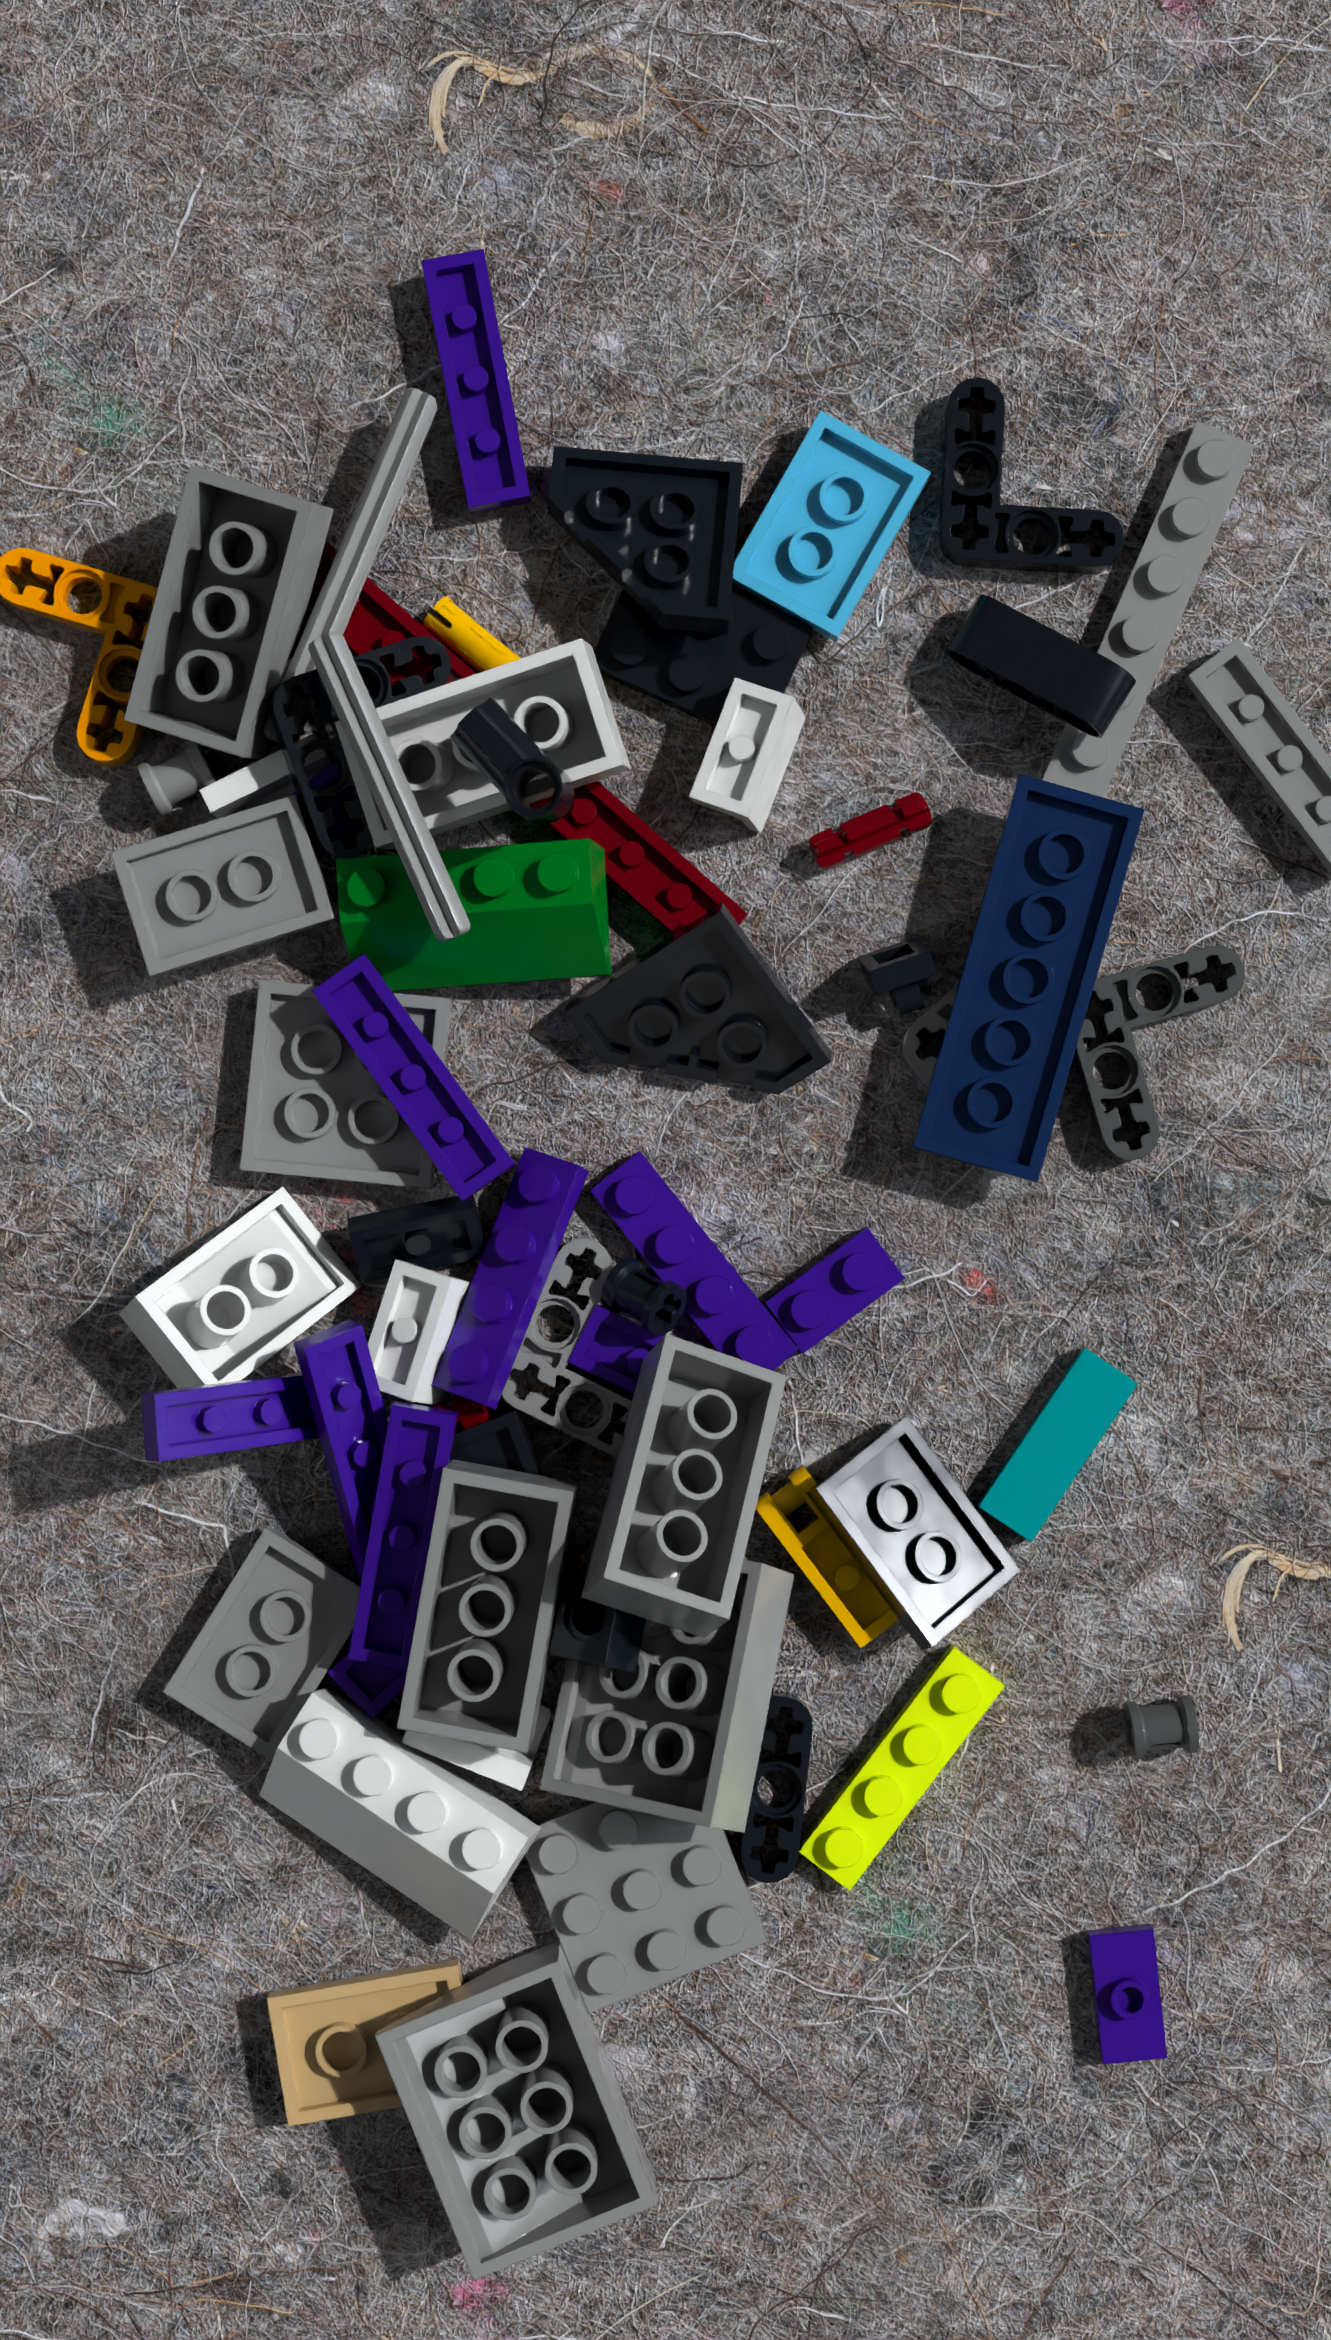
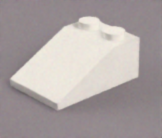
[119,1187,361,1389]

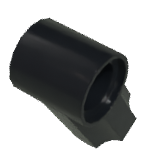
[450,697,575,824]

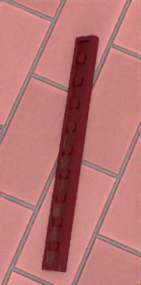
[307,541,748,935]

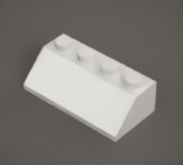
[259,1686,541,1940]

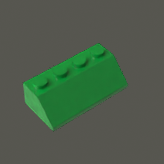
[336,838,611,992]

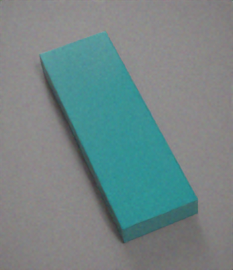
[976,1347,1138,1543]

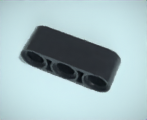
[946,595,1136,738]

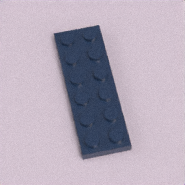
[911,774,1145,1183]

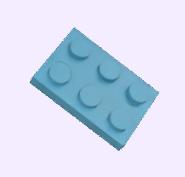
[732,410,931,642]

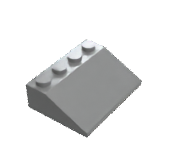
[540,1535,794,1833]
[375,1940,657,2281]

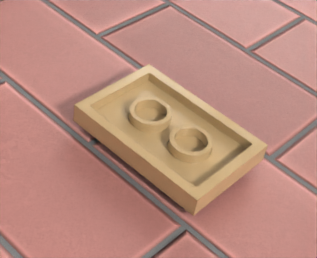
[267,1959,464,2127]

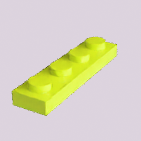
[799,1644,1005,1891]

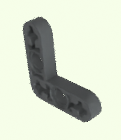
[1074,945,1245,1161]

